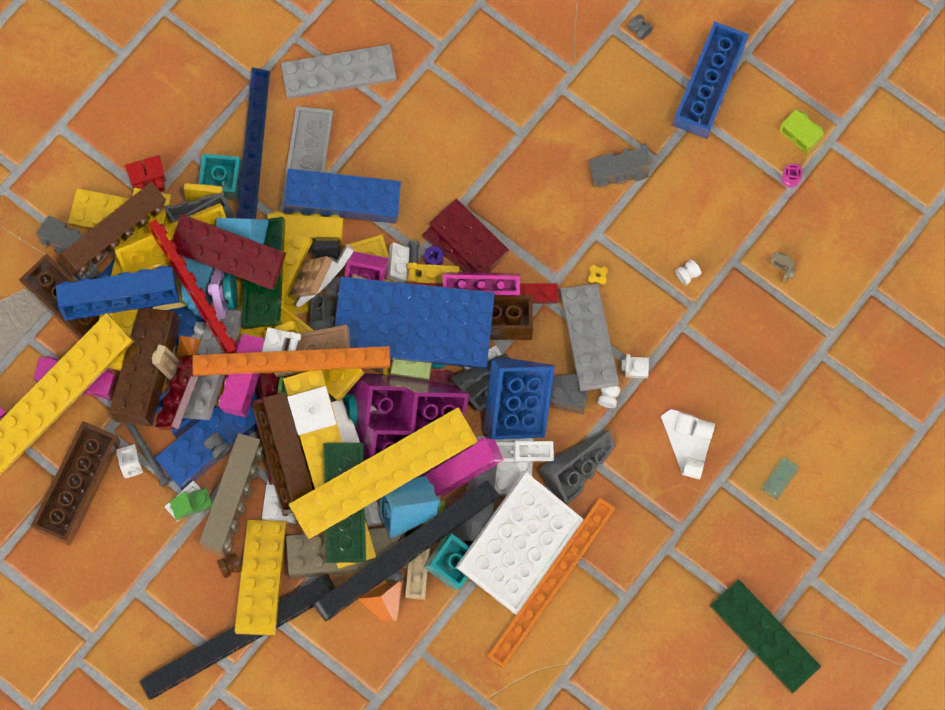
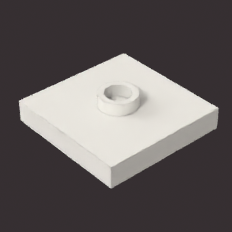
[288,386,337,436]

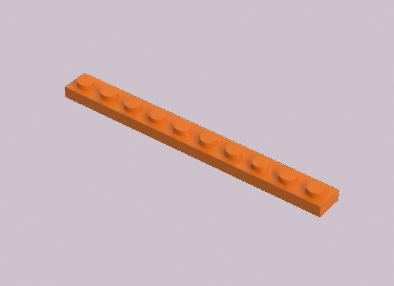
[193,346,390,376]
[487,498,616,669]

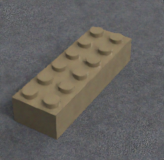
[199,433,265,558]
[286,528,408,579]

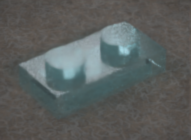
[761,457,799,500]

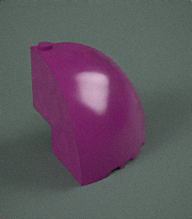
[348,374,469,461]

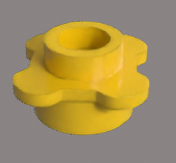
[588,265,608,285]

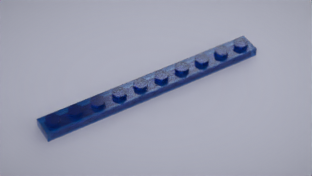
[236,67,270,219]

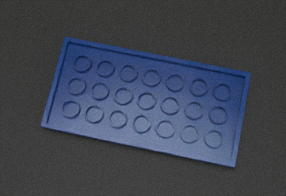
[335,277,495,369]

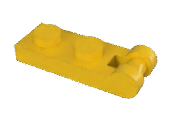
[406,263,459,283]

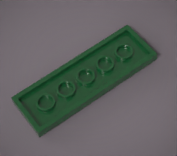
[241,217,285,330]
[322,443,366,563]
[710,579,822,694]

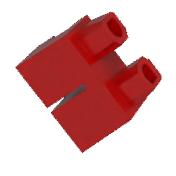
[125,155,167,192]

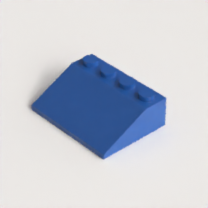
[483,358,555,440]

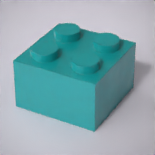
[198,154,242,200]
[423,534,470,590]

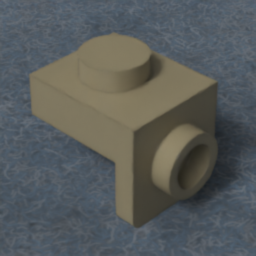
[770,252,796,283]

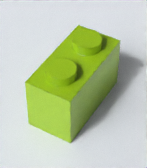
[779,109,825,155]

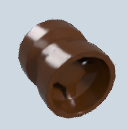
[217,553,242,578]

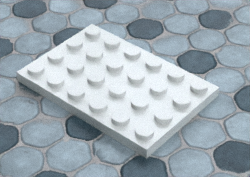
[456,472,584,615]

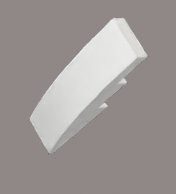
[295,244,354,307]
[472,441,554,463]

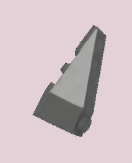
[539,430,616,505]
[452,465,497,541]

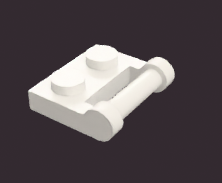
[262,328,302,373]
[262,481,297,524]

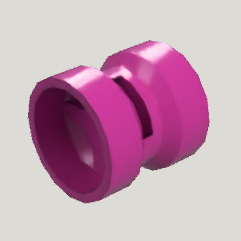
[782,164,803,188]

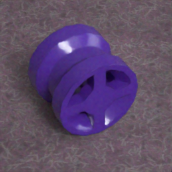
[424,246,443,265]

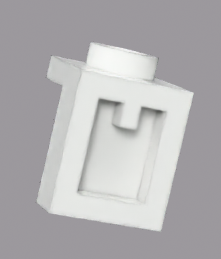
[621,354,649,378]
[116,444,143,478]

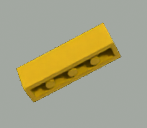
[267,211,344,246]

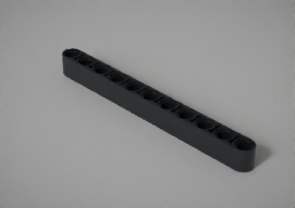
[313,480,500,622]
[139,574,336,700]

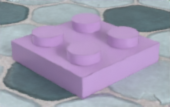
[208,268,229,319]

